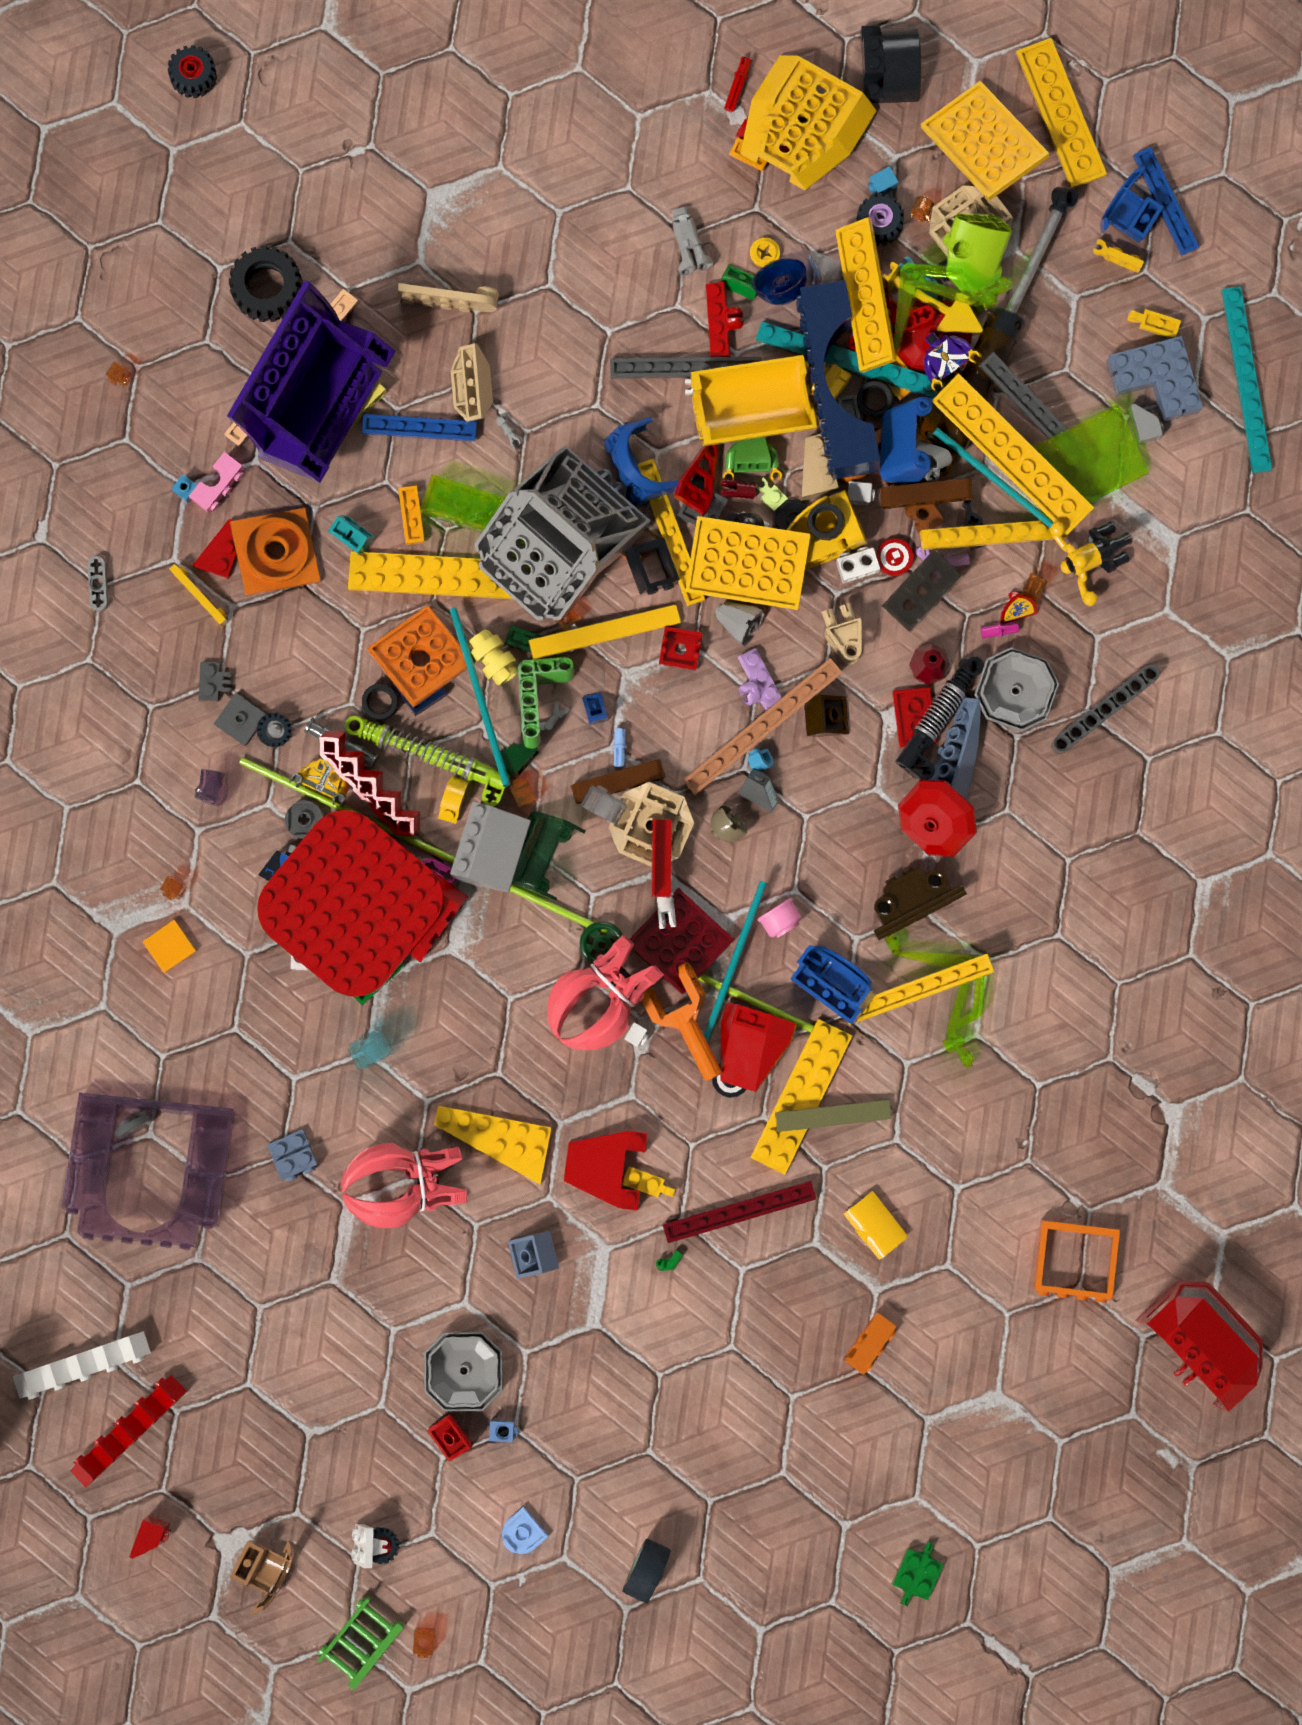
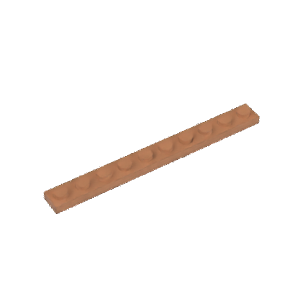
[683,658,843,795]

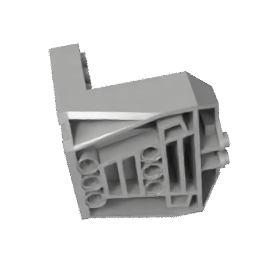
[475,445,651,620]

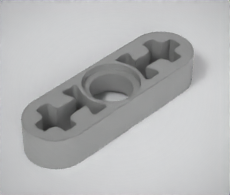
[88,556,108,612]

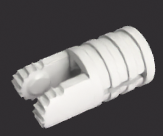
[657,892,676,929]

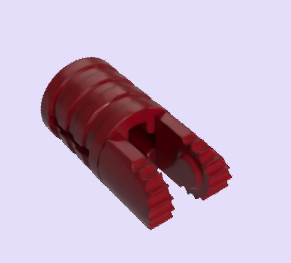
[720,479,756,499]

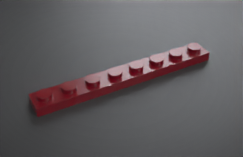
[663,1181,817,1243]

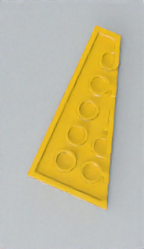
[434,1106,552,1185]

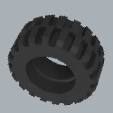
[229,246,303,322]

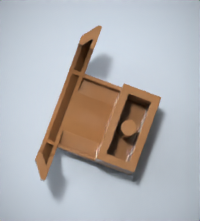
[230,1540,294,1615]

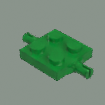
[891,1541,944,1606]

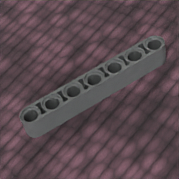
[1051,665,1160,754]

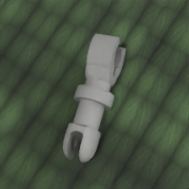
[496,416,524,449]

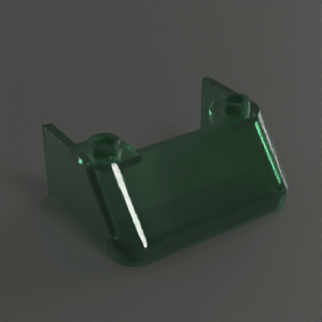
[512,811,586,901]

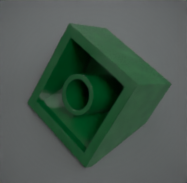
[501,744,541,779]

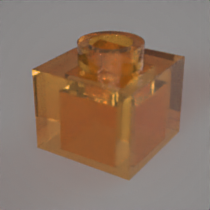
[555,610,580,632]
[160,876,187,901]

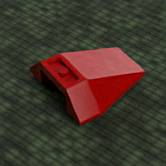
[720,1002,797,1092]

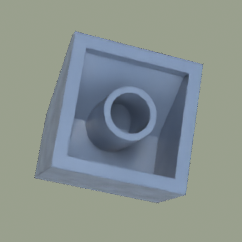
[508,1231,559,1279]

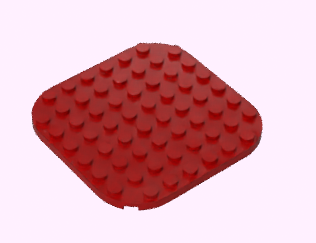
[257,810,443,997]

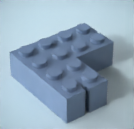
[1106,336,1203,423]

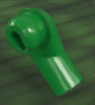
[656,1250,684,1271]

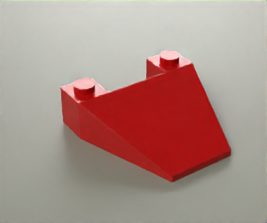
[564,1131,648,1211]

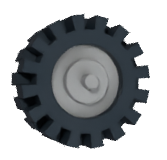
[256,713,292,747]

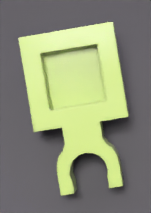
[756,477,788,512]

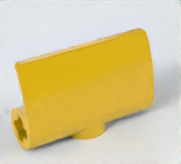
[843,1191,908,1260]

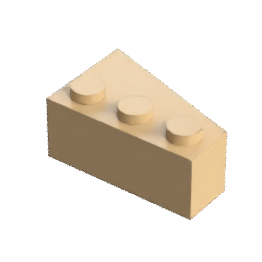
[801,434,839,501]

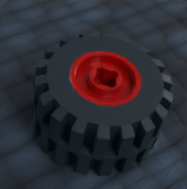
[168,45,217,98]

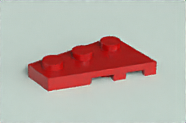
[192,519,237,579]

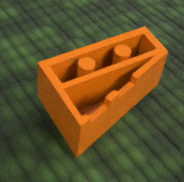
[843,1312,897,1375]

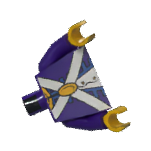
[924,332,982,393]

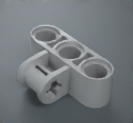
[916,439,952,482]

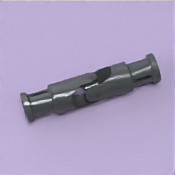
[304,717,379,770]

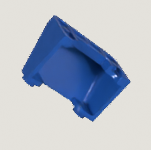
[880,397,932,485]

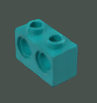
[328,515,375,553]

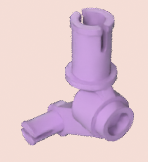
[915,546,970,578]

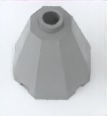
[715,601,764,646]

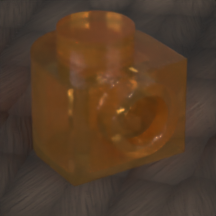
[911,196,934,222]
[105,362,131,387]

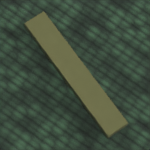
[775,1100,891,1132]

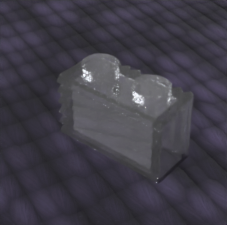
[580,785,627,826]

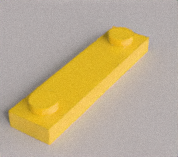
[169,564,228,627]

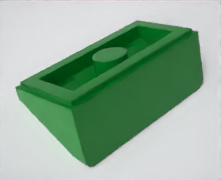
[720,264,763,300]

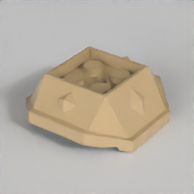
[929,185,1013,258]
[608,782,694,867]

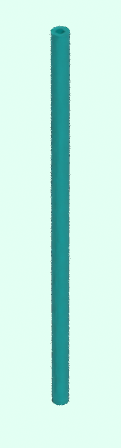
[450,608,510,787]
[694,881,767,1062]

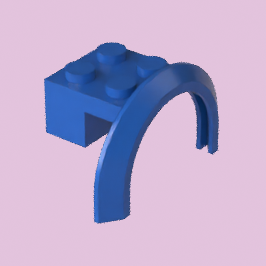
[1100,166,1163,243]

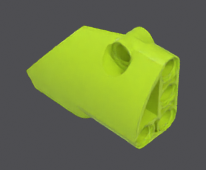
[943,214,1013,313]

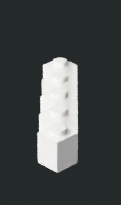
[13,1331,151,1400]

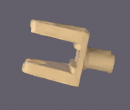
[821,603,862,665]

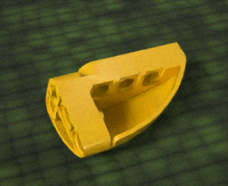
[787,490,868,570]

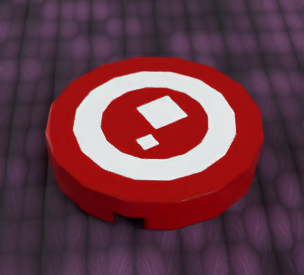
[876,538,914,577]

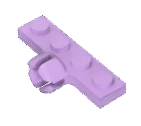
[738,648,782,711]

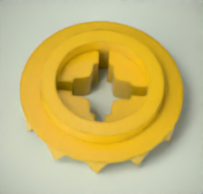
[750,238,780,268]

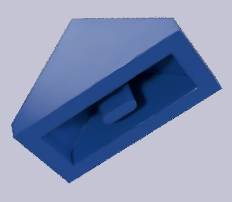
[582,692,608,726]

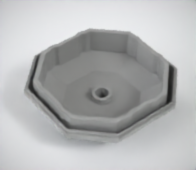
[974,647,1059,732]
[424,1332,503,1411]

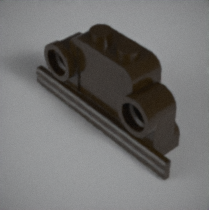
[873,867,967,941]

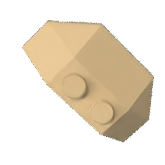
[451,343,493,422]

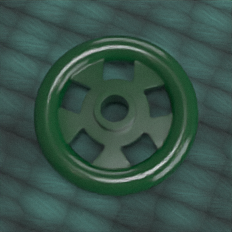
[580,921,624,964]

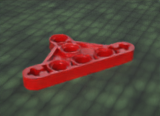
[848,287,936,352]

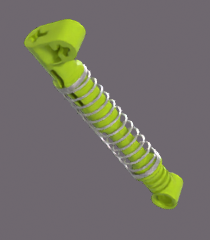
[345,716,511,807]

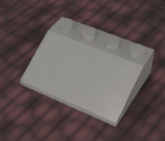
[450,802,531,893]

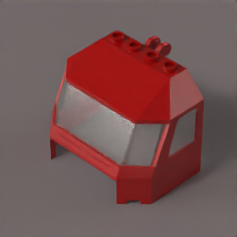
[1135,1281,1263,1412]

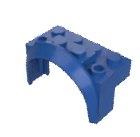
[604,417,679,508]
[790,945,876,1025]

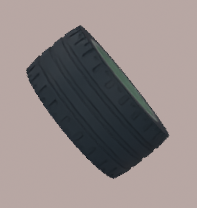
[622,1539,671,1603]

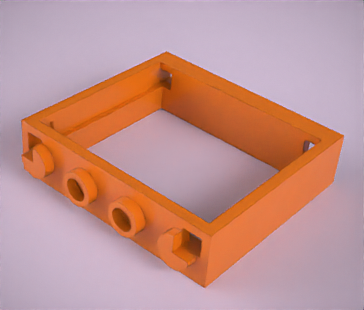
[1033,1220,1120,1303]

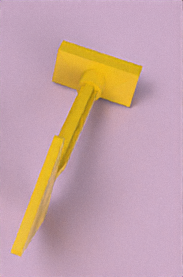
[882,262,983,333]

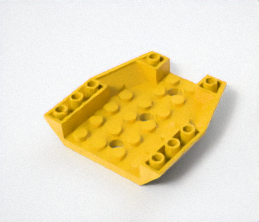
[740,55,877,191]

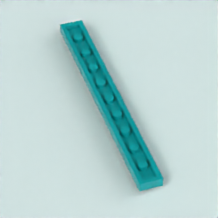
[1221,286,1272,474]
[756,322,941,399]

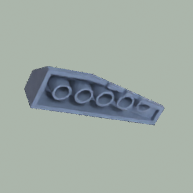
[929,698,981,799]

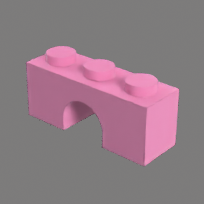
[189,452,244,513]

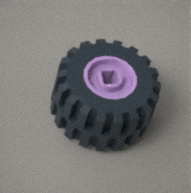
[856,193,904,246]

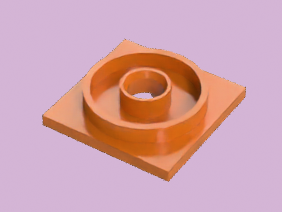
[230,508,321,596]
[367,605,474,708]

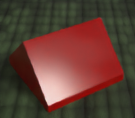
[427,1412,474,1462]

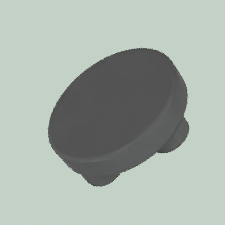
[114,1111,153,1139]

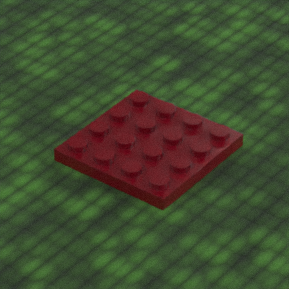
[629,887,735,995]

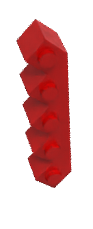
[320,731,420,836]
[70,1375,187,1488]

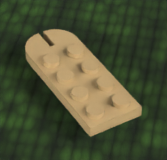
[398,283,499,312]

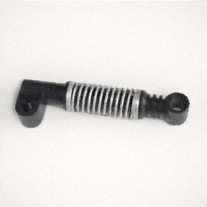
[895,657,984,780]

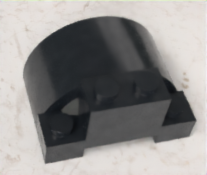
[860,25,921,103]

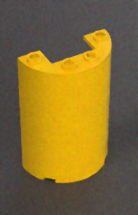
[691,355,819,446]

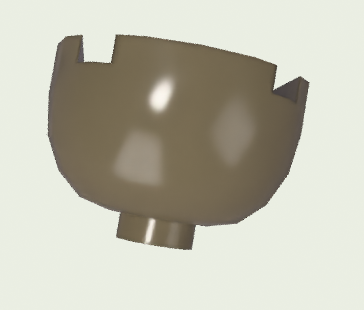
[711,804,748,842]

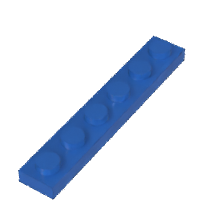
[1133,147,1199,257]
[362,414,477,442]

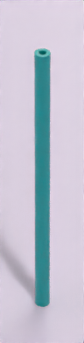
[933,428,1054,528]

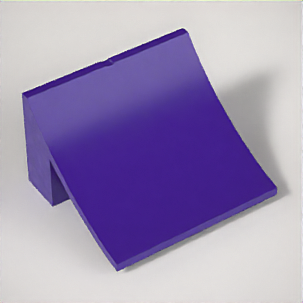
[227,281,396,483]

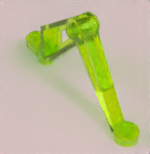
[894,263,1014,356]
[884,935,985,1069]

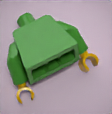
[723,437,782,481]

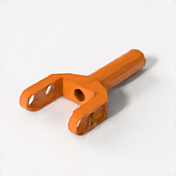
[642,963,722,1081]

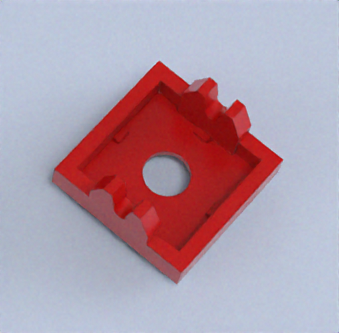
[659,626,702,671]

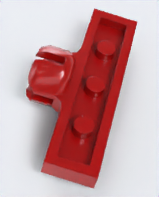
[706,282,744,357]

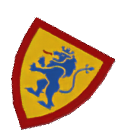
[1000,592,1037,624]

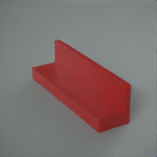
[651,818,672,897]

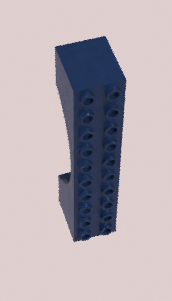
[796,280,880,480]

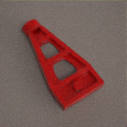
[673,444,719,515]

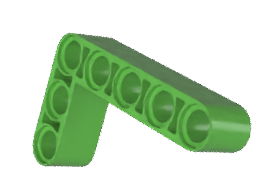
[518,657,574,749]

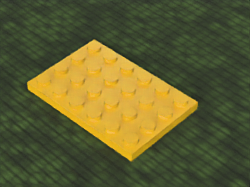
[920,81,1050,201]
[685,516,811,610]

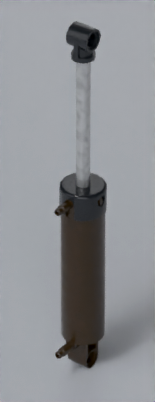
[925,187,1078,475]

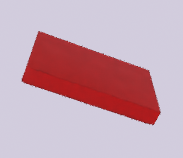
[892,686,938,748]

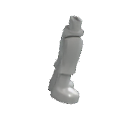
[672,207,713,275]

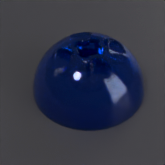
[752,258,807,305]

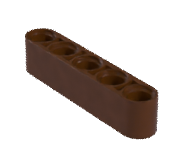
[879,478,974,509]
[571,759,666,804]

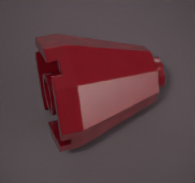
[909,644,951,685]

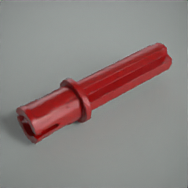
[724,56,752,113]

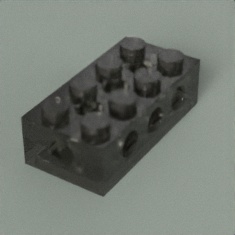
[882,550,964,632]

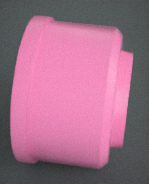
[757,898,802,938]

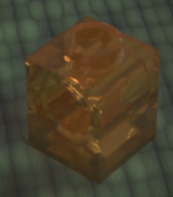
[1020,573,1048,602]
[510,778,537,809]
[413,1627,435,1658]

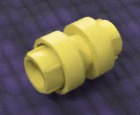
[468,629,518,686]

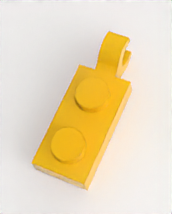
[1092,239,1144,273]
[1127,309,1181,339]
[622,1166,675,1198]

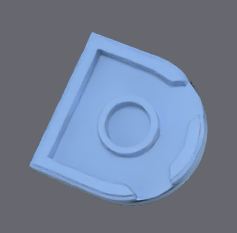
[502,1506,549,1554]

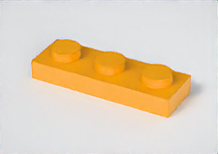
[398,486,425,545]

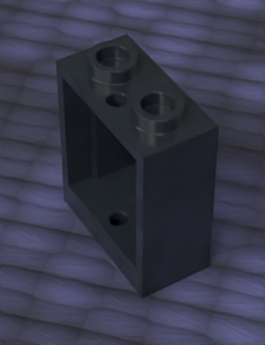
[625,538,680,595]

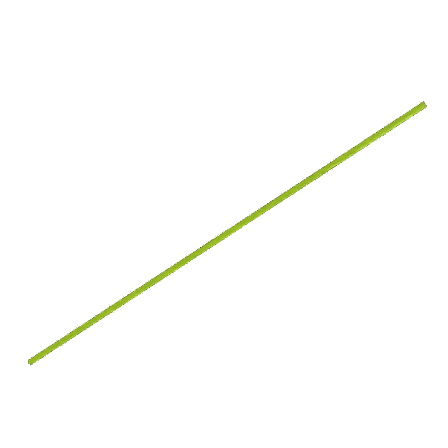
[239,757,814,1033]

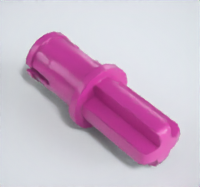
[980,622,1019,639]

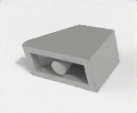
[1128,404,1164,445]

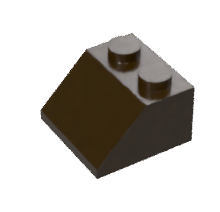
[804,695,849,737]

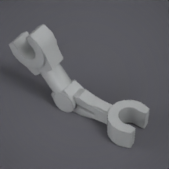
[520,701,569,733]

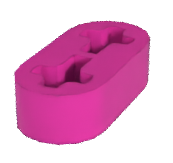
[423,858,455,884]

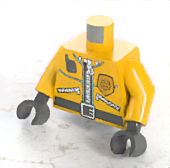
[289,758,349,807]

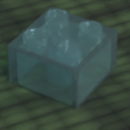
[347,1030,395,1071]

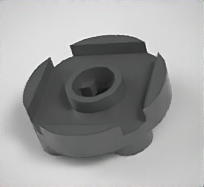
[285,800,323,839]

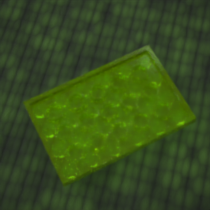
[1033,405,1149,515]

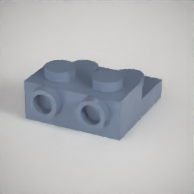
[267,1129,319,1182]

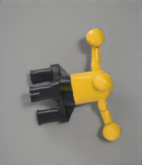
[1050,521,1133,606]

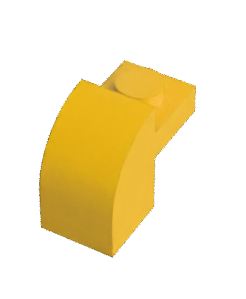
[438,776,469,824]

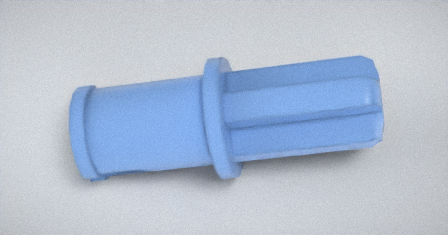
[612,728,627,767]

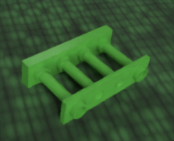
[317,1596,405,1690]

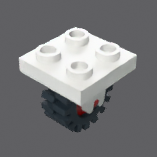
[351,1524,400,1568]

